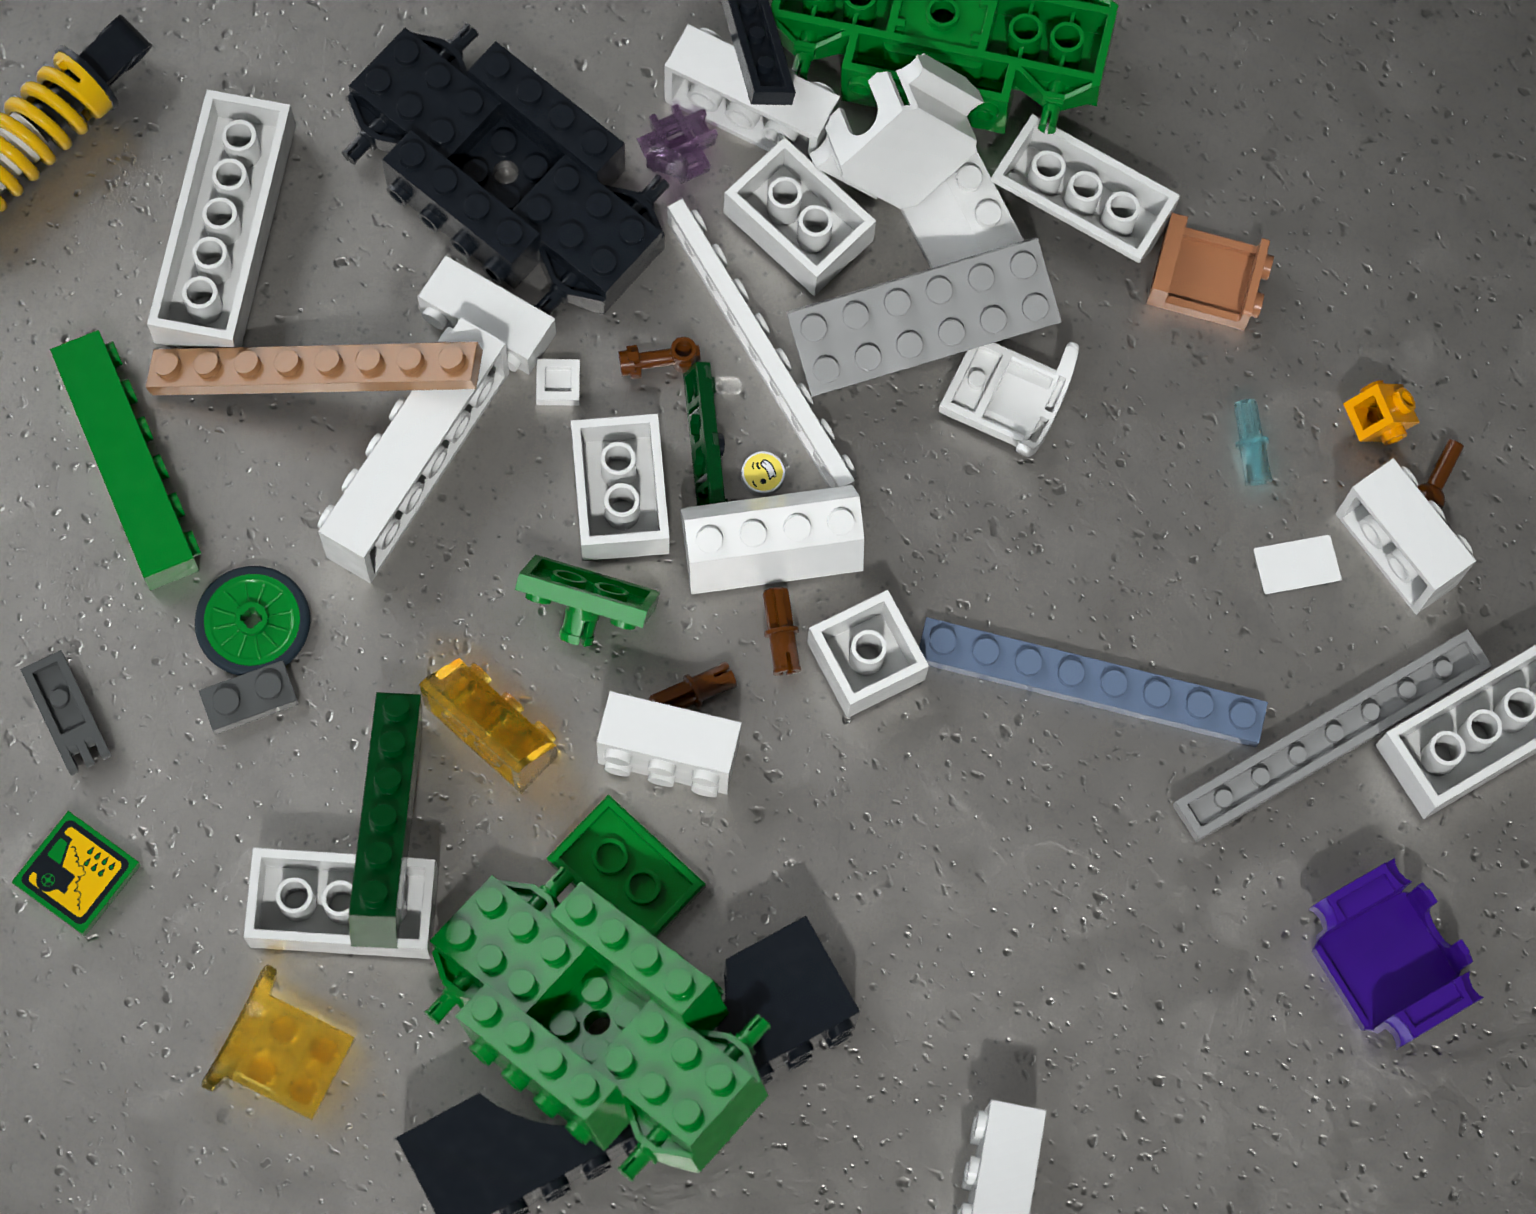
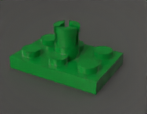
[515,555,660,647]

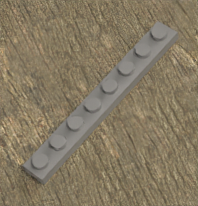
[1172,629,1492,843]

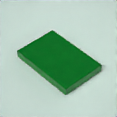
[547,794,706,938]

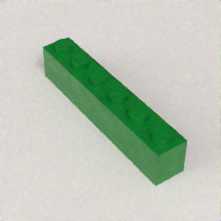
[50,330,202,591]

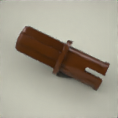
[763,587,801,676]
[648,661,737,709]

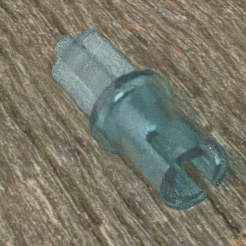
[1234,399,1273,486]

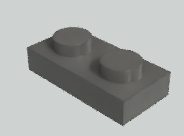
[198,660,299,735]

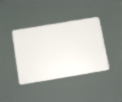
[1254,535,1342,594]

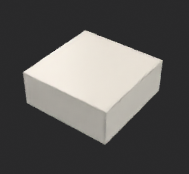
[536,359,580,406]

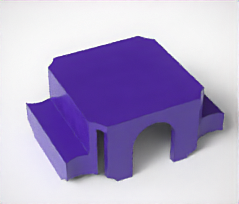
[1308,858,1484,1050]

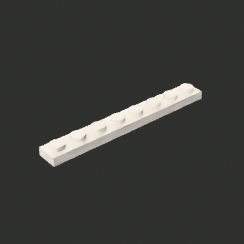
[668,199,857,488]

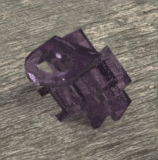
[637,104,718,184]

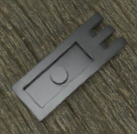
[20,650,112,776]

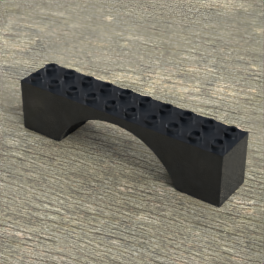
[396,916,860,1214]

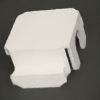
[809,53,984,209]

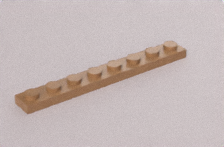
[145,342,483,396]

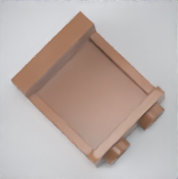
[1146,213,1274,330]

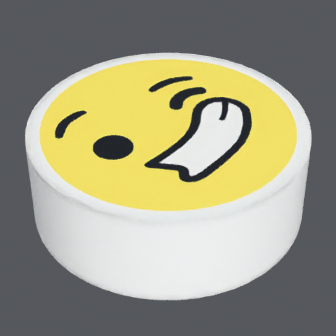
[741,451,785,497]

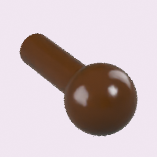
[1417,439,1464,510]

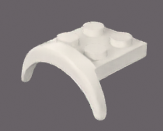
[939,342,1079,457]

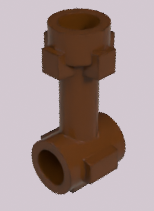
[618,337,701,379]

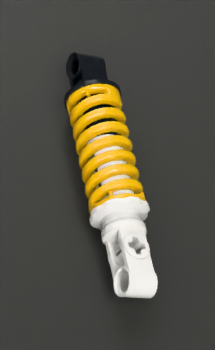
[0,15,152,212]

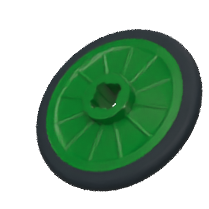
[195,566,310,676]

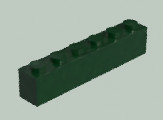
[348,692,423,949]

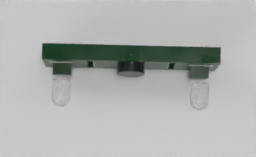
[683,362,745,506]

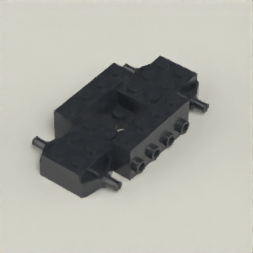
[341,23,670,315]

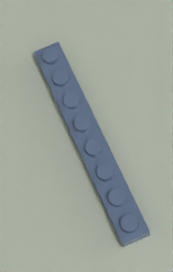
[919,617,1268,747]

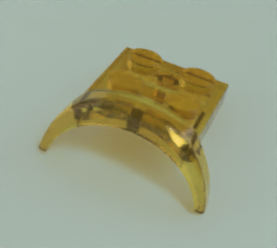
[201,965,355,1122]

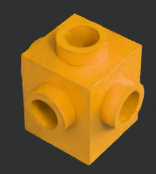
[1343,380,1420,446]

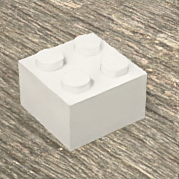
[807,590,929,718]

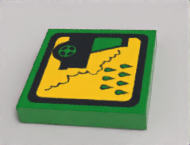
[12,811,141,937]

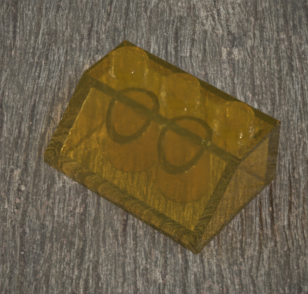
[419,658,558,794]

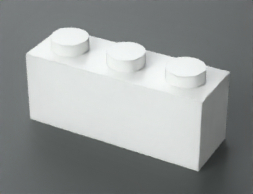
[418,255,556,375]

